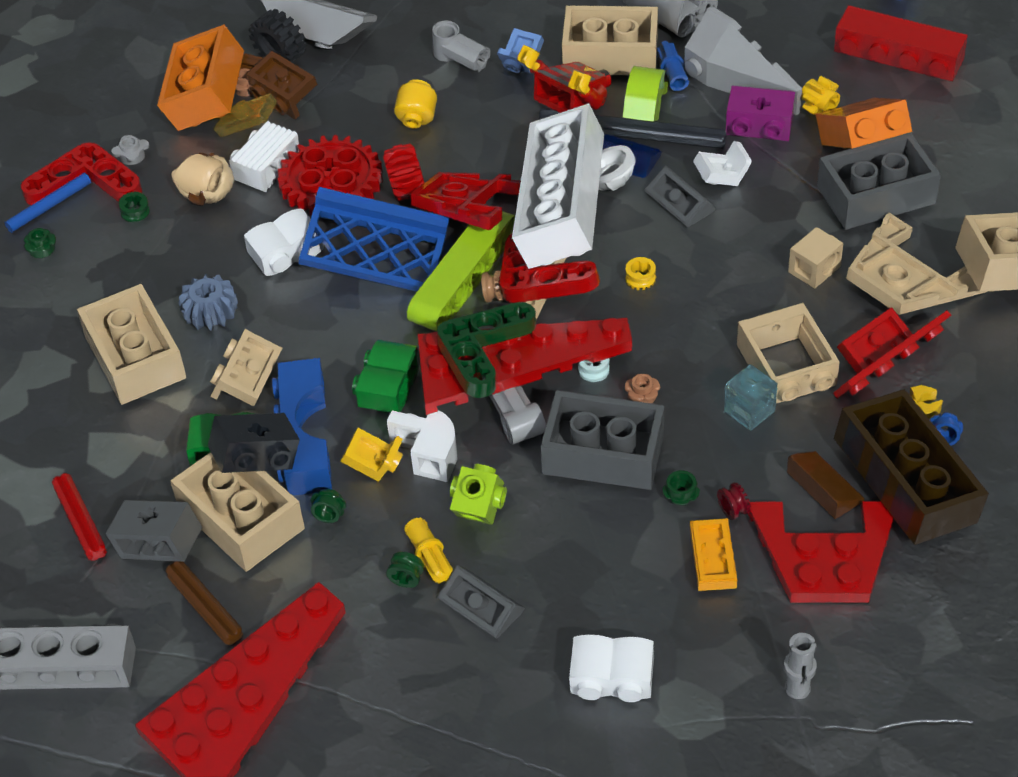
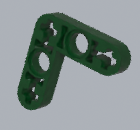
[437,302,536,398]

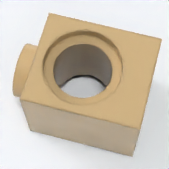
[788,227,843,289]

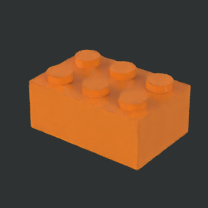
[157,24,244,131]

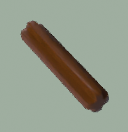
[166,561,243,645]

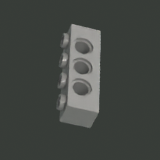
[0,624,136,690]

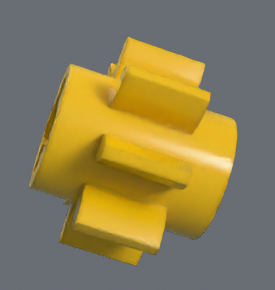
[801,75,840,115]

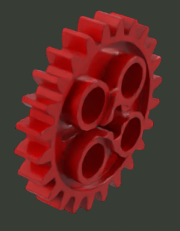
[278,135,383,217]

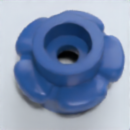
[929,412,964,446]

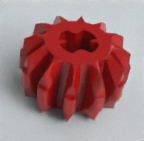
[383,143,425,201]

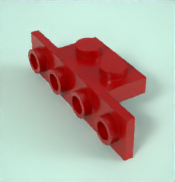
[833,307,952,399]

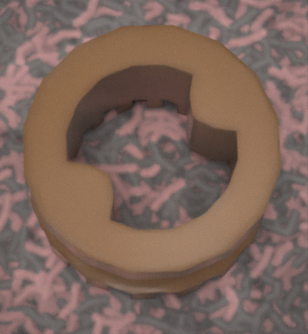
[481,270,504,303]

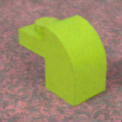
[622,66,668,122]

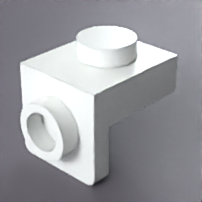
[693,141,751,186]

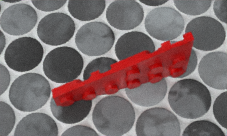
[418,318,632,415]
[135,582,346,777]

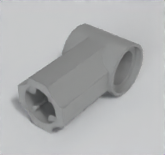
[432,20,490,72]
[490,386,546,445]

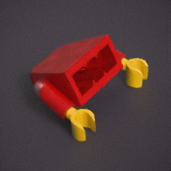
[517,45,612,113]

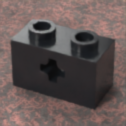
[208,413,300,473]

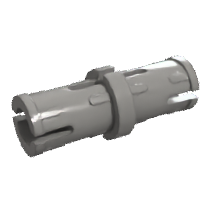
[784,633,817,699]

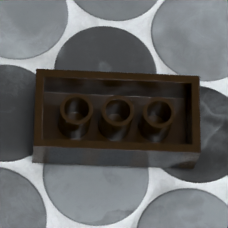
[833,389,989,545]

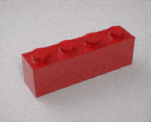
[834,5,968,82]

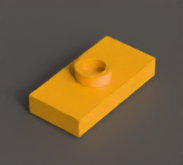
[690,518,738,591]

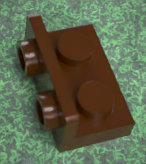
[246,51,318,120]

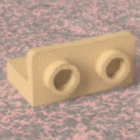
[210,329,282,406]

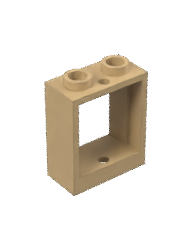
[737,303,840,405]

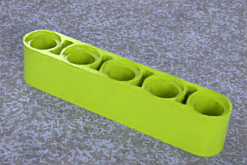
[407,211,515,332]

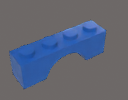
[272,358,332,496]

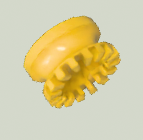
[625,257,656,290]

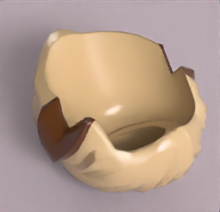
[171,153,234,206]

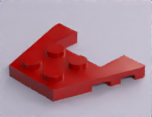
[411,172,521,230]
[748,501,894,603]

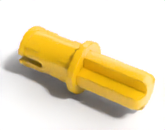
[404,517,453,584]

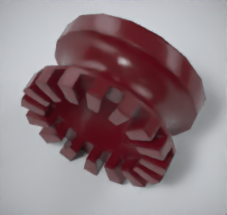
[717,482,751,520]

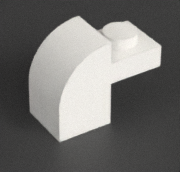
[387,410,457,482]

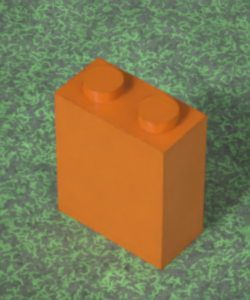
[815,98,912,149]

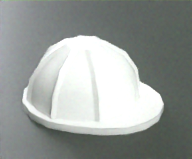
[598,145,636,191]

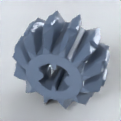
[178,273,238,331]

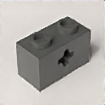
[105,500,202,562]

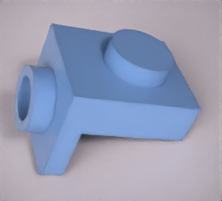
[497,28,544,73]

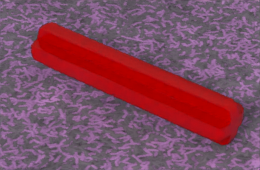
[52,473,107,561]

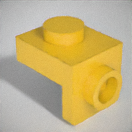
[340,427,403,482]

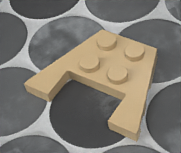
[846,212,988,315]

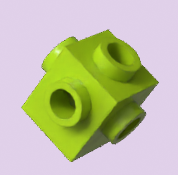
[450,464,507,525]

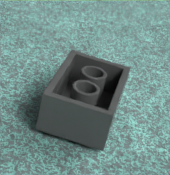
[817,132,941,230]
[541,390,665,490]

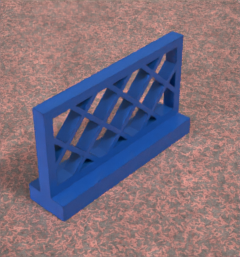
[299,187,449,292]

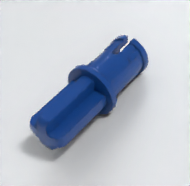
[657,40,689,91]

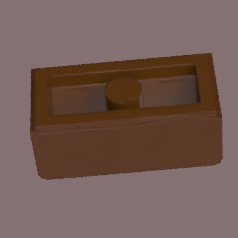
[787,451,865,519]

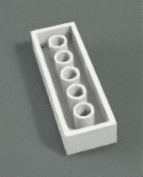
[512,104,604,269]

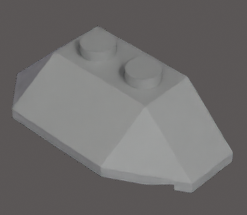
[261,0,377,49]

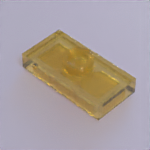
[214,93,277,137]

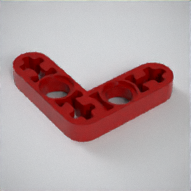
[21,142,142,205]
[499,233,600,303]

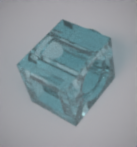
[724,364,778,431]

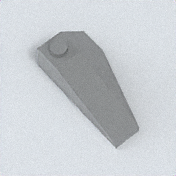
[684,6,802,115]

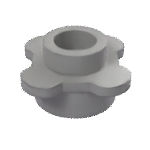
[111,135,149,165]

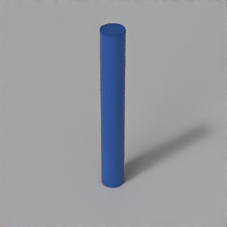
[4,173,91,233]

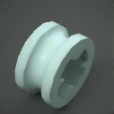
[578,358,610,382]

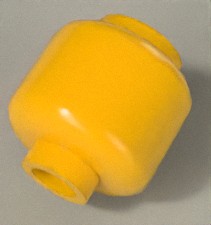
[394,79,437,129]

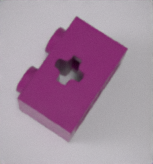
[726,86,795,141]

